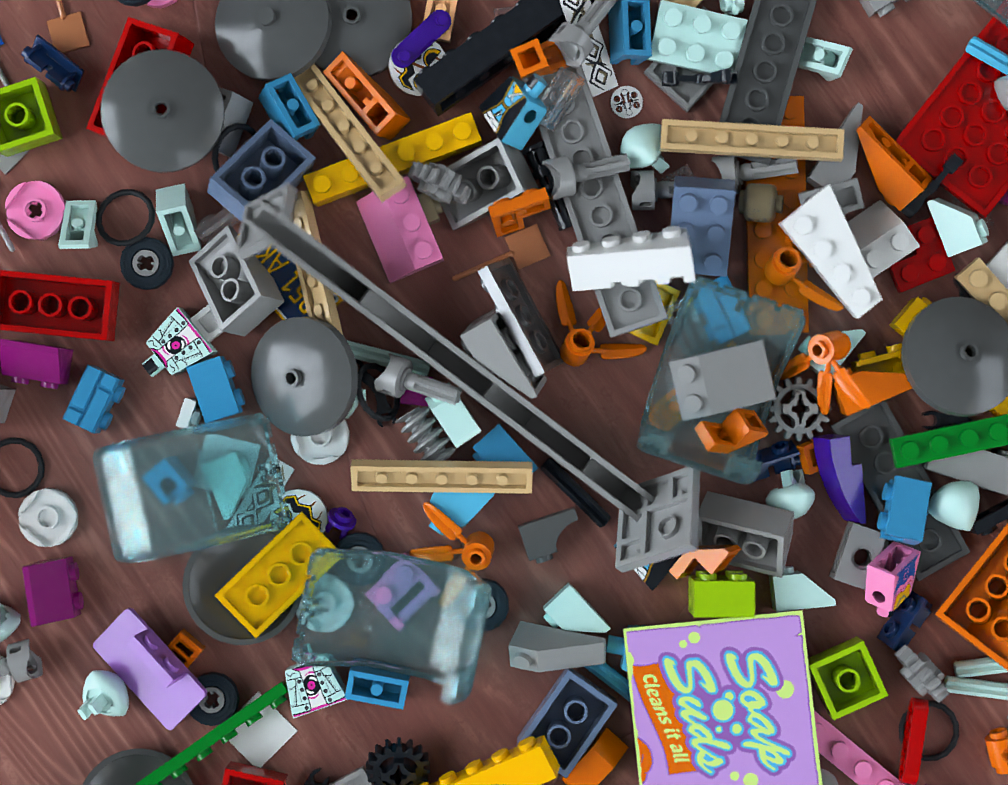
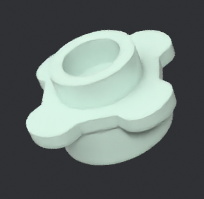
[719,0,745,16]

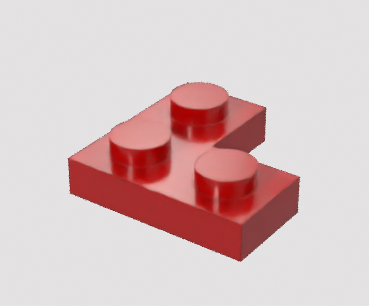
[888,217,956,293]

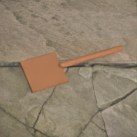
[46,0,90,54]
[452,223,551,281]

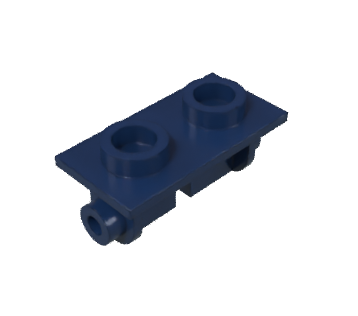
[21,35,84,92]
[736,440,801,483]
[876,590,933,652]

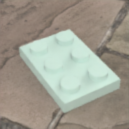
[647,0,748,75]

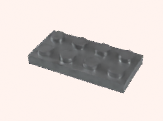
[478,258,564,377]

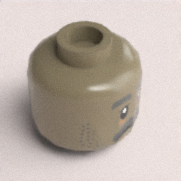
[739,183,784,223]

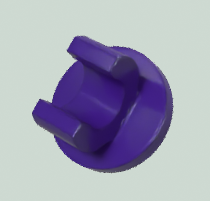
[325,507,356,539]

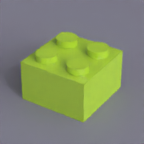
[0,77,63,157]
[688,570,755,618]
[808,636,889,720]

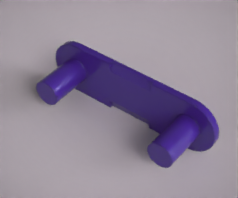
[391,10,451,68]

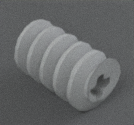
[395,406,456,461]

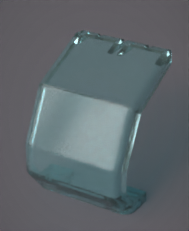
[637,276,806,484]
[93,413,291,563]
[291,548,491,705]

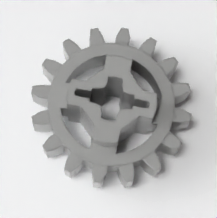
[407,162,472,204]
[765,377,832,441]
[894,645,950,703]

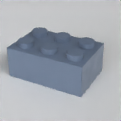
[207,119,316,222]
[670,176,736,277]
[517,668,618,779]

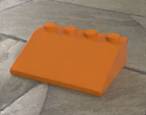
[935,523,1008,671]

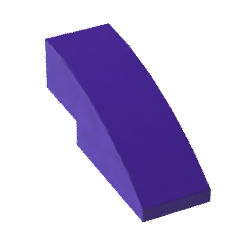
[813,434,866,524]

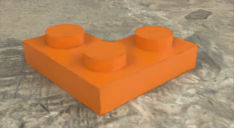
[488,188,551,238]

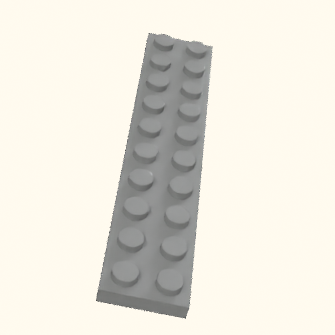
[523,65,668,338]

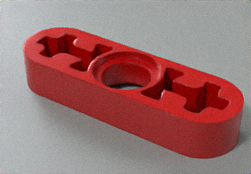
[898,697,929,785]

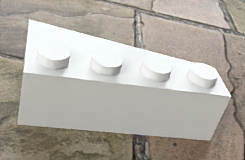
[778,184,882,319]
[567,226,696,291]

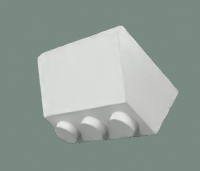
[847,200,920,278]

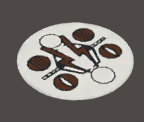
[611,86,643,118]

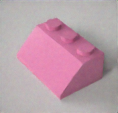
[356,176,444,283]

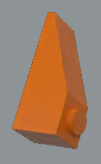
[322,51,411,140]
[856,116,933,211]
[832,367,913,416]

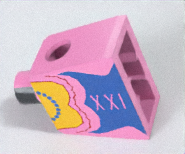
[865,541,921,617]

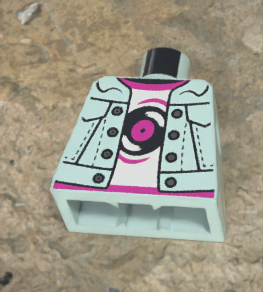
[142,307,218,377]
[285,642,347,719]

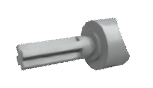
[548,0,618,68]
[543,153,630,200]
[712,155,799,194]
[630,170,674,211]
[374,353,462,405]
[0,639,43,683]

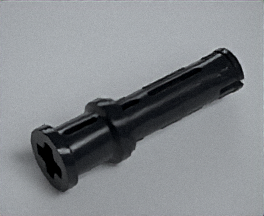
[522,141,572,231]

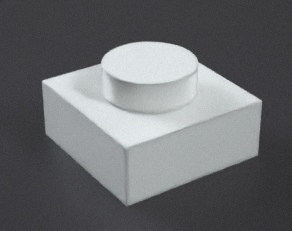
[190,304,223,343]
[176,398,202,430]

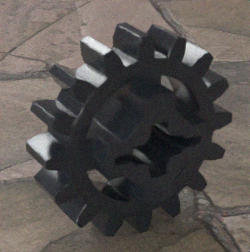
[366,737,431,785]

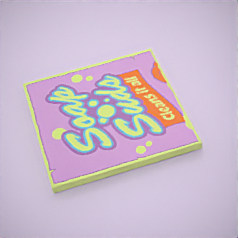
[623,610,822,785]

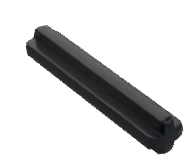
[540,458,611,528]

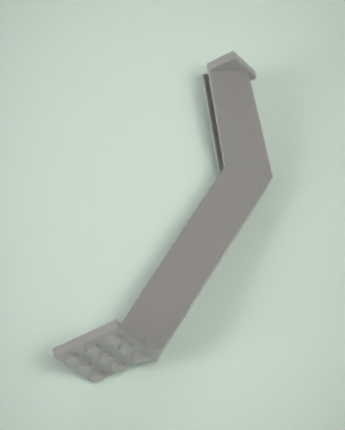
[234,182,700,573]

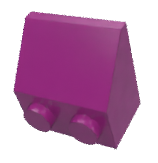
[0,339,74,389]
[22,556,84,627]

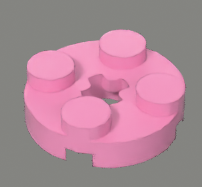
[5,181,66,240]

